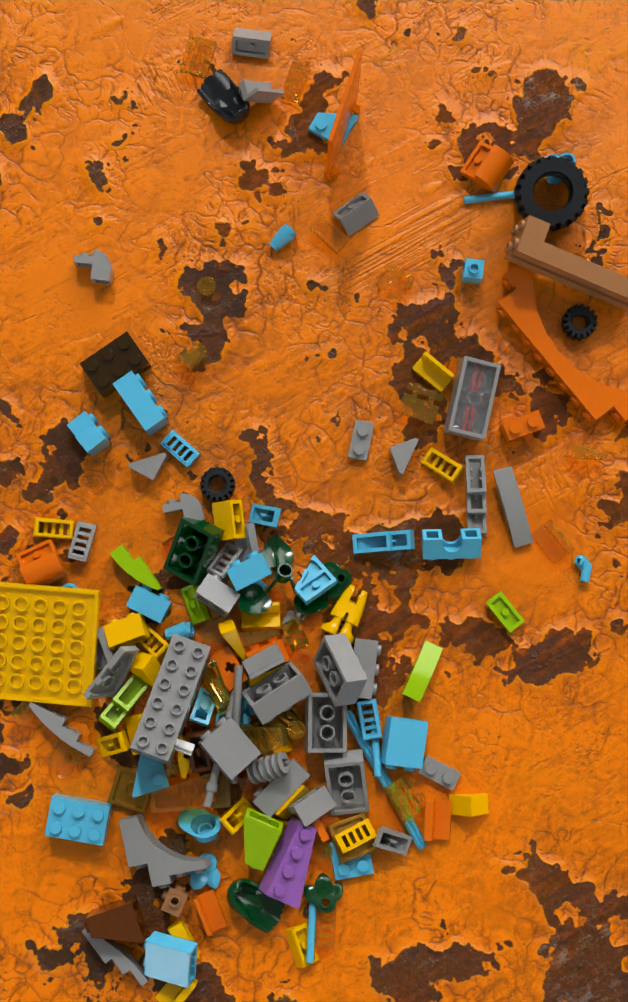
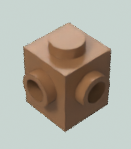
[161,883,190,918]

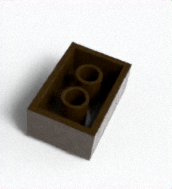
[80,331,151,398]

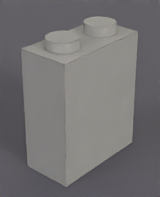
[198,716,261,780]

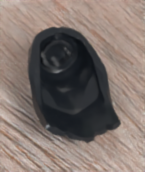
[197,69,250,125]

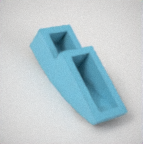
[352,530,415,554]

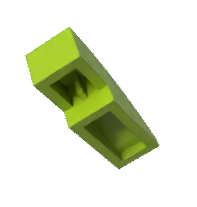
[109,545,163,591]
[401,640,443,702]
[98,674,149,732]

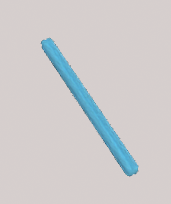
[347,710,427,850]

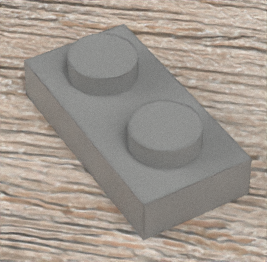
[348,420,374,461]
[418,755,461,791]

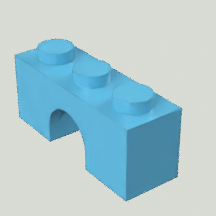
[421,528,482,560]

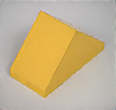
[129,651,161,687]
[96,729,130,758]
[449,793,489,817]
[219,796,256,835]

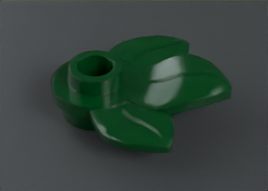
[324,562,352,600]
[304,873,343,914]

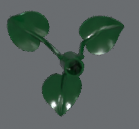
[238,534,328,615]

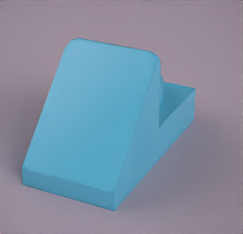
[189,687,219,727]

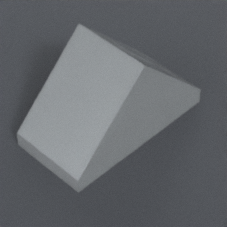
[389,438,419,476]
[128,453,168,482]
[373,825,413,855]

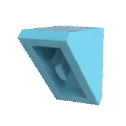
[248,503,282,529]

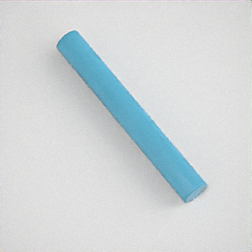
[464,191,515,204]
[370,721,382,777]
[306,903,317,963]

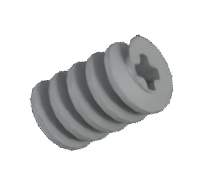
[246,751,290,784]

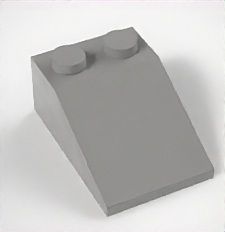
[324,749,370,816]

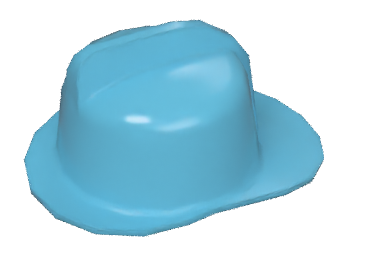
[178,807,222,843]

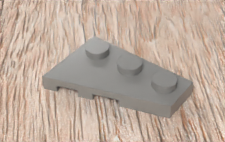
[83,645,139,700]

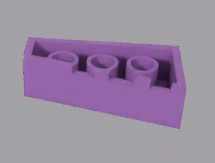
[258,816,317,909]

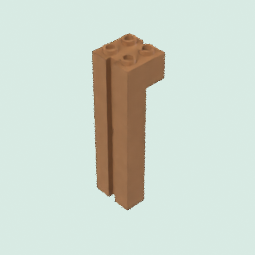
[504,215,628,311]

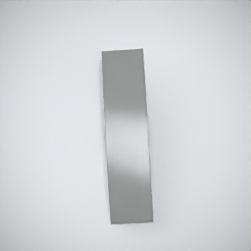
[465,455,487,535]
[493,466,533,548]
[29,702,97,757]
[82,927,150,986]

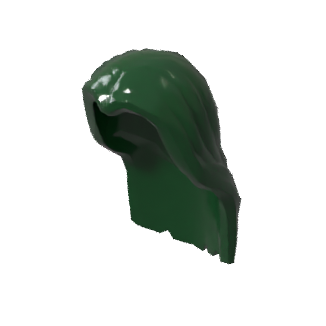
[226,878,285,933]

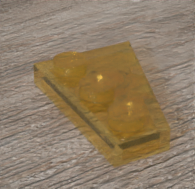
[240,724,287,754]

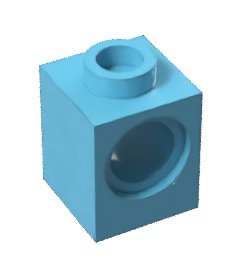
[461,258,485,285]

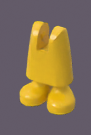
[320,584,368,644]

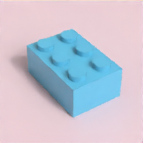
[113,370,169,436]
[44,793,113,846]

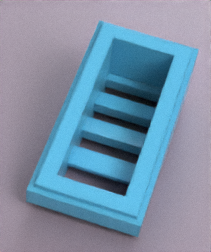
[160,429,201,469]
[356,698,383,741]

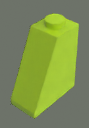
[244,807,283,871]

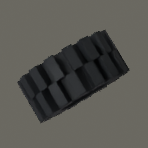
[561,304,598,341]
[200,467,235,502]

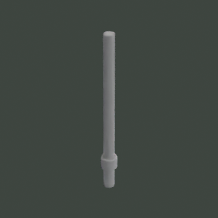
[230,665,243,784]
[203,689,234,808]

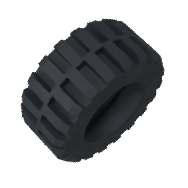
[514,155,589,232]

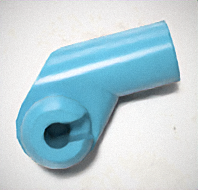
[574,555,592,583]

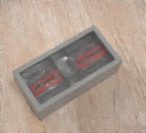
[443,356,501,441]

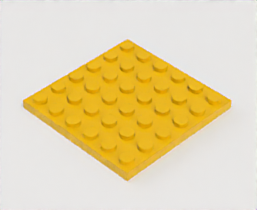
[0,582,101,707]

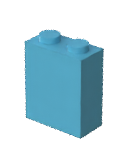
[380,715,429,772]
[143,931,198,988]

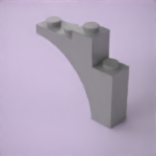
[119,813,212,889]

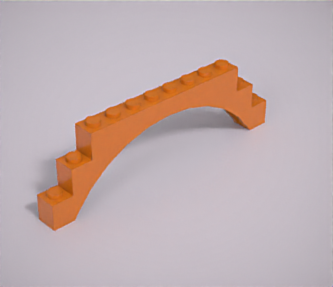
[496,264,628,423]

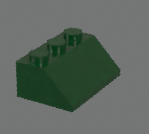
[163,517,224,586]

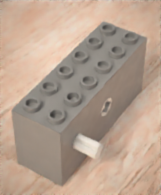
[130,633,211,765]

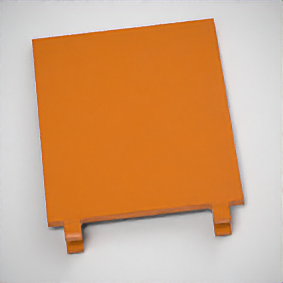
[324,50,362,180]

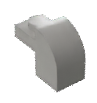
[73,249,113,285]
[162,493,206,521]

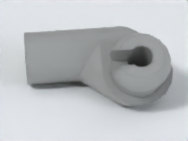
[281,609,306,631]

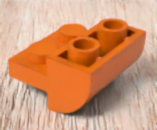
[460,141,514,193]
[16,538,68,586]

